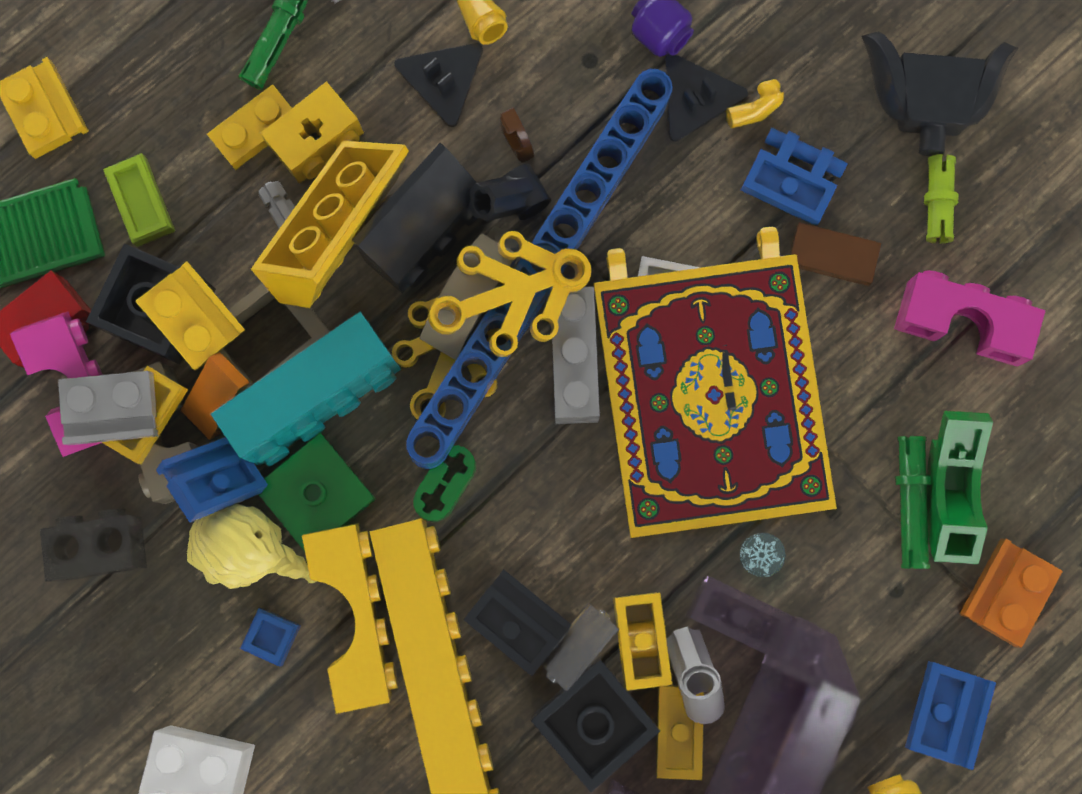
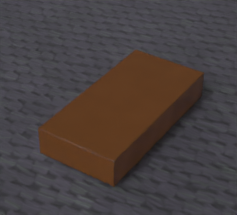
[789,222,882,286]

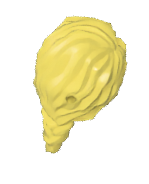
[187,504,317,589]

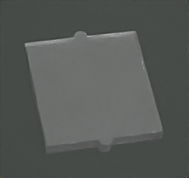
[542,604,619,691]

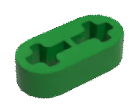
[413,445,476,522]

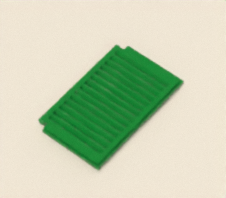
[0,178,106,289]

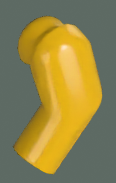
[726,79,784,128]

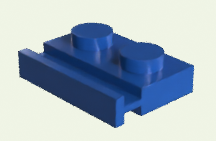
[156,437,268,523]
[905,661,996,770]

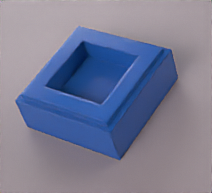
[240,608,301,667]

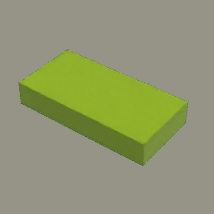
[103,153,175,247]

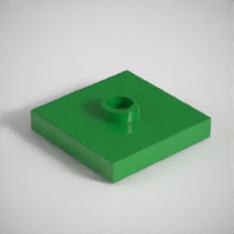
[259,433,376,552]

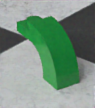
[927,411,993,564]

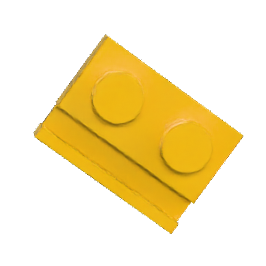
[0,57,88,159]
[135,261,245,371]

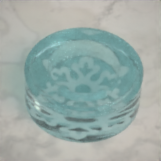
[740,533,786,577]

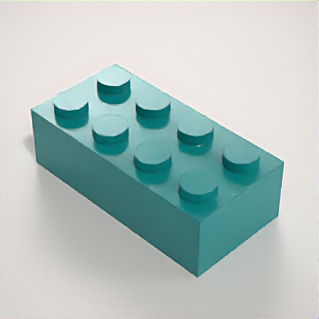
[211,312,401,466]

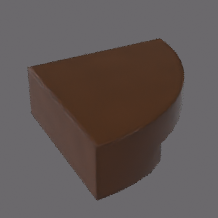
[500,107,535,163]

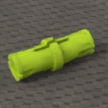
[924,154,959,244]

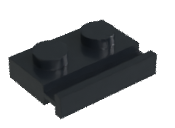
[463,569,572,676]

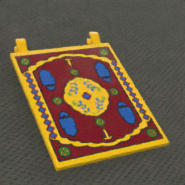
[593,227,837,538]

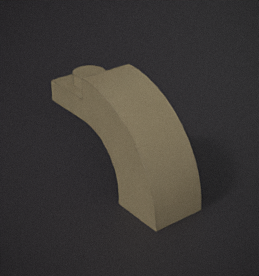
[420,226,521,360]

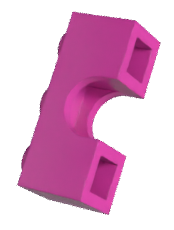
[894,271,1046,367]
[10,312,103,457]

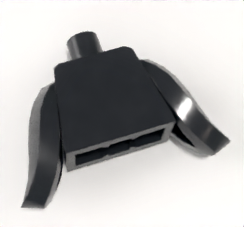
[861,31,1019,156]

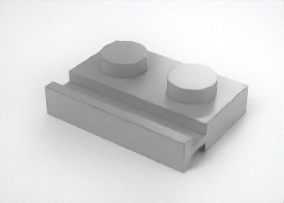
[58,371,158,445]

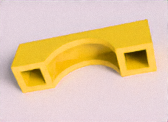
[302,523,398,714]

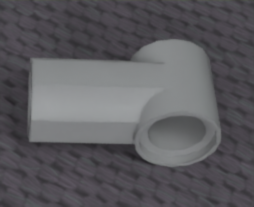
[666,627,725,724]

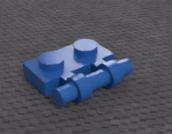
[741,128,848,226]

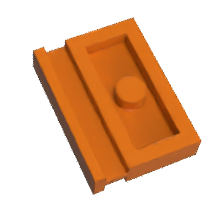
[960,538,1063,648]

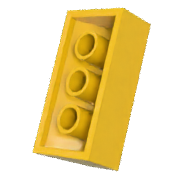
[251,141,409,308]

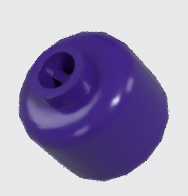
[631,0,694,56]

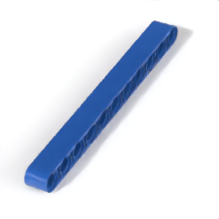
[406,69,673,469]

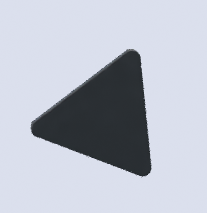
[394,43,483,127]
[665,54,748,142]

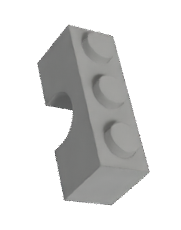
[550,286,600,424]

